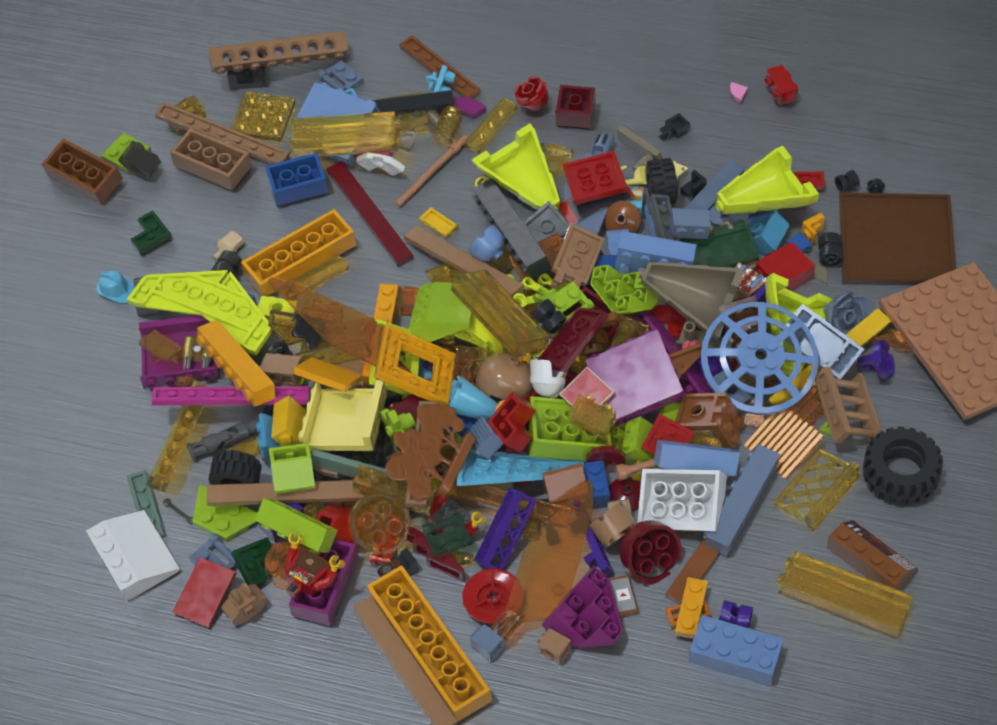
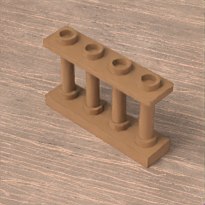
[815,367,882,445]

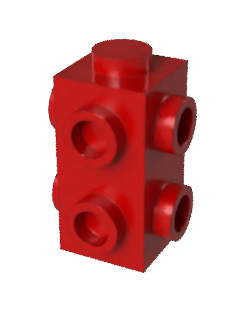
[764,64,798,105]

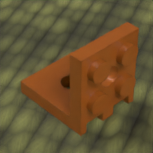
[675,393,744,449]

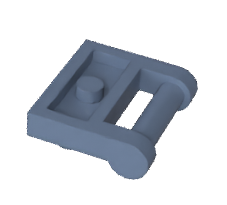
[318,60,364,91]
[189,534,238,571]

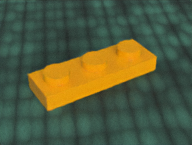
[675,577,708,639]

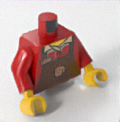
[285,532,345,598]

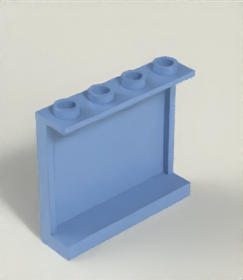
[287,82,380,166]

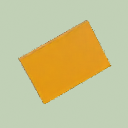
[293,357,363,392]

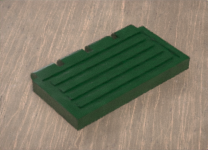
[680,220,759,268]

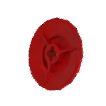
[462,568,524,624]

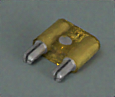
[182,336,212,370]

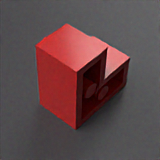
[487,392,536,452]

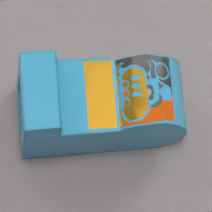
[627,186,644,220]

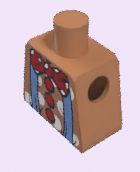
[732,262,766,302]

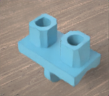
[425,65,456,92]

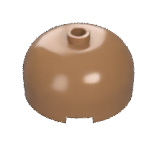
[475,353,534,401]

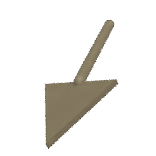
[804,252,828,285]

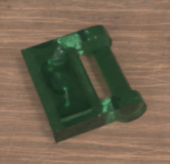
[421,511,473,559]

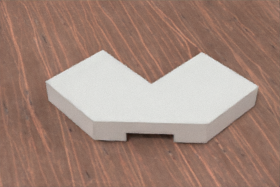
[356,152,405,176]

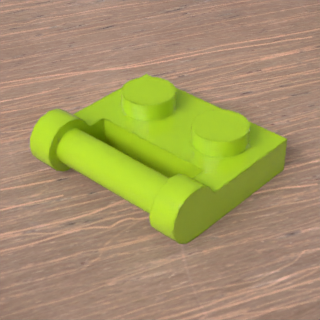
[549,281,595,327]

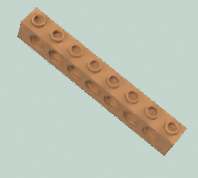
[207,31,348,74]

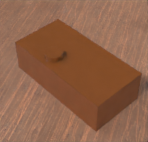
[41,138,123,205]

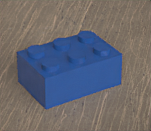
[265,153,328,206]

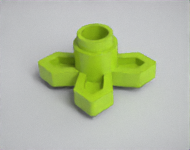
[378,408,416,448]

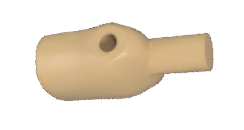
[212,230,244,262]

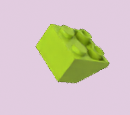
[611,416,653,465]
[269,443,315,494]

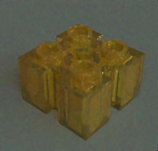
[568,394,617,441]

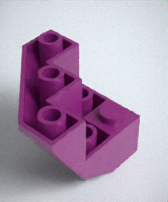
[541,566,623,648]

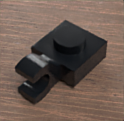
[659,113,690,141]

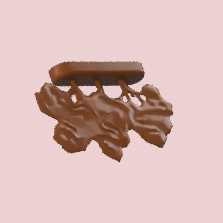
[386,403,476,501]

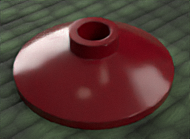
[608,477,641,512]

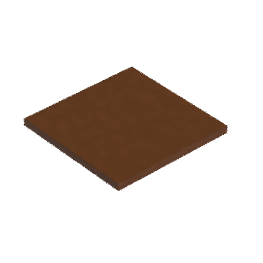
[839,192,956,285]

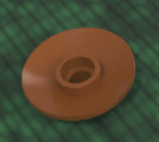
[605,201,641,233]

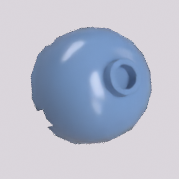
[469,225,505,262]

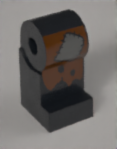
[377,548,419,577]

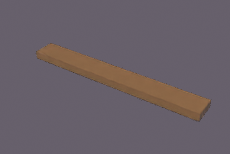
[155,102,290,165]
[404,225,524,299]
[207,480,368,506]

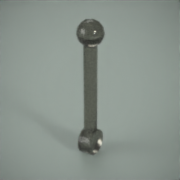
[163,498,193,524]

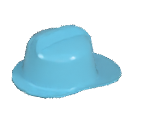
[97,270,134,303]

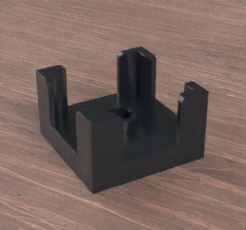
[227,53,266,89]

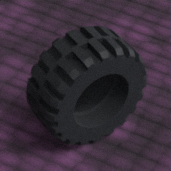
[863,427,943,505]

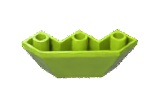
[590,265,659,314]

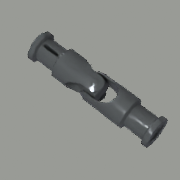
[186,415,260,460]

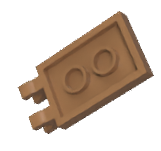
[550,223,605,290]

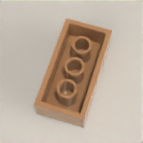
[170,128,252,191]

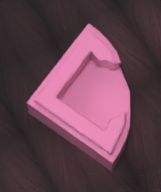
[730,82,748,103]

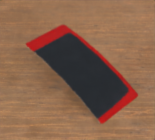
[559,184,635,224]

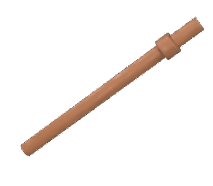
[394,135,468,208]

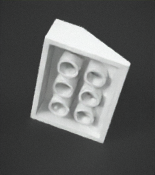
[637,469,727,532]
[86,510,181,601]

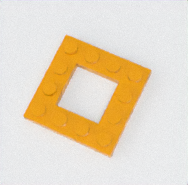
[374,324,456,407]

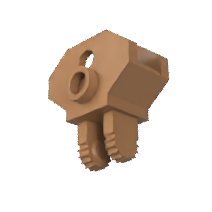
[221,582,268,625]

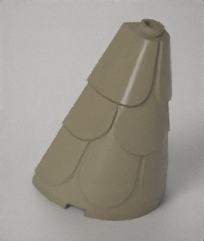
[638,262,744,340]

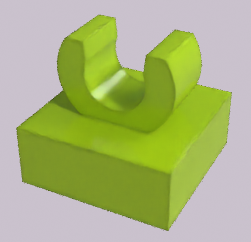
[532,287,557,304]

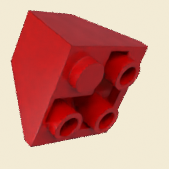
[316,504,368,544]

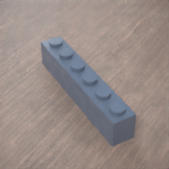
[703,444,780,557]

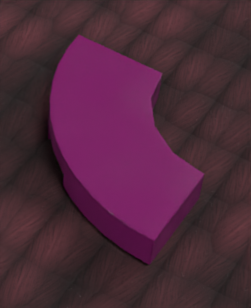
[440,97,486,119]

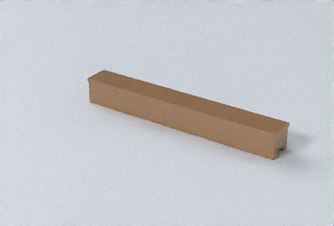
[352,596,458,725]

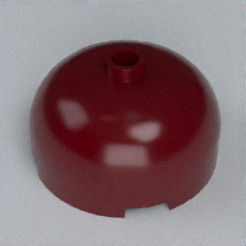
[619,520,682,584]

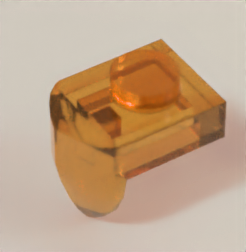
[744,399,767,427]

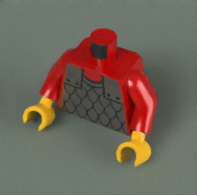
[426,486,486,545]

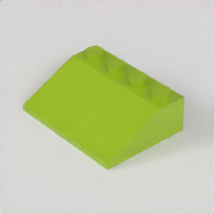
[409,282,479,342]
[528,396,612,462]

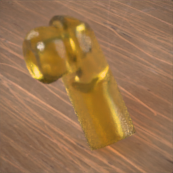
[445,544,474,565]

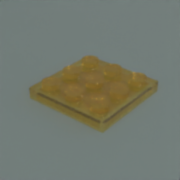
[231,92,296,142]

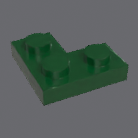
[130,210,172,255]
[231,537,277,586]

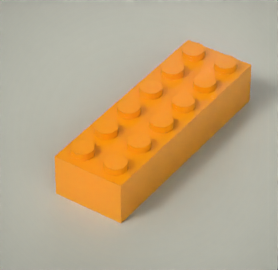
[241,209,356,297]

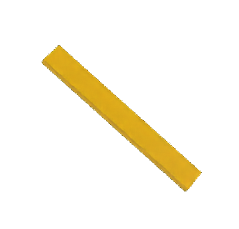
[768,308,891,414]

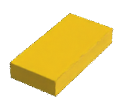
[419,207,458,240]

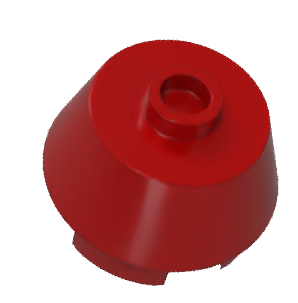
[514,76,549,112]

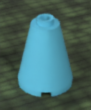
[447,376,498,420]

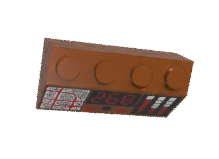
[827,520,918,597]

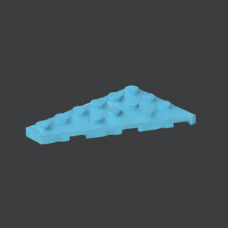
[457,448,584,486]

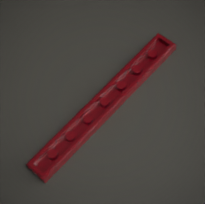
[326,161,414,266]

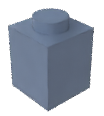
[470,624,504,662]

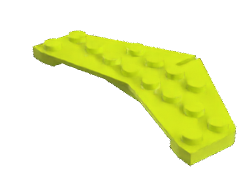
[127,270,272,356]

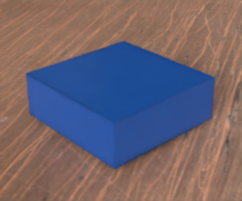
[786,232,812,253]

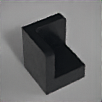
[680,170,707,201]

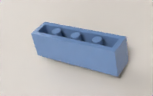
[654,440,740,479]

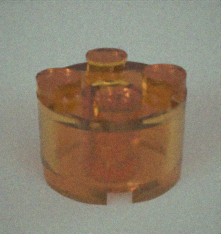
[265,542,300,590]

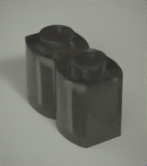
[118,140,161,181]

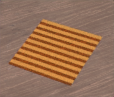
[744,409,825,479]

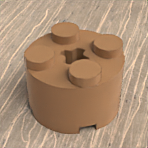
[589,502,637,548]

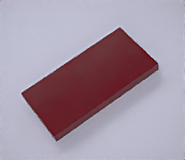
[537,307,608,372]

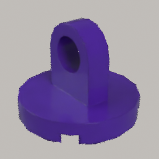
[857,340,894,379]

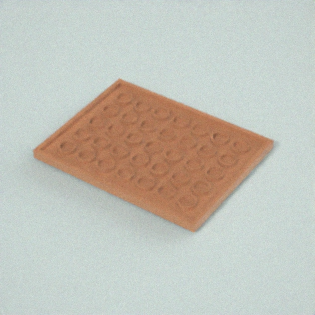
[878,262,997,420]

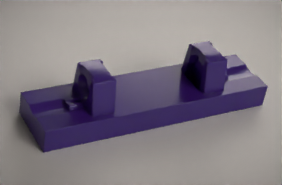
[569,501,615,577]

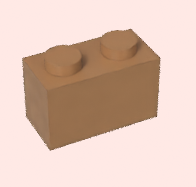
[260,353,303,386]

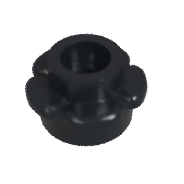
[867,178,885,193]

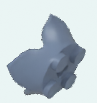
[823,291,874,335]

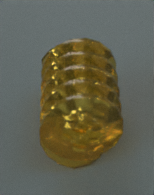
[432,106,463,145]

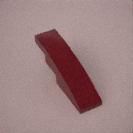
[398,522,465,582]

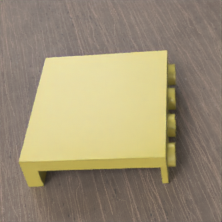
[299,380,387,451]

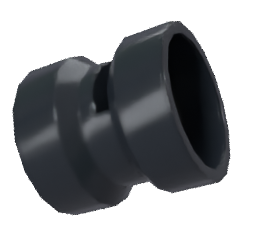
[834,170,860,192]

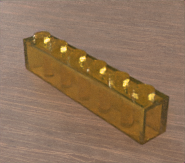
[146,380,209,493]

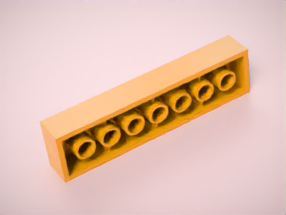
[367,565,492,722]

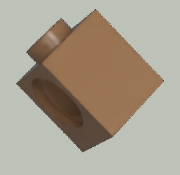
[537,628,571,665]

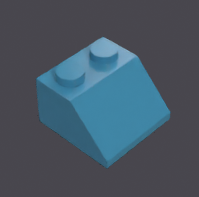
[747,210,789,255]

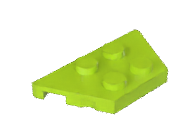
[193,484,258,542]

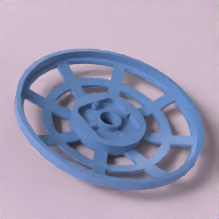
[700,302,819,415]

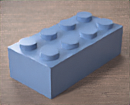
[615,231,696,274]
[689,615,784,686]

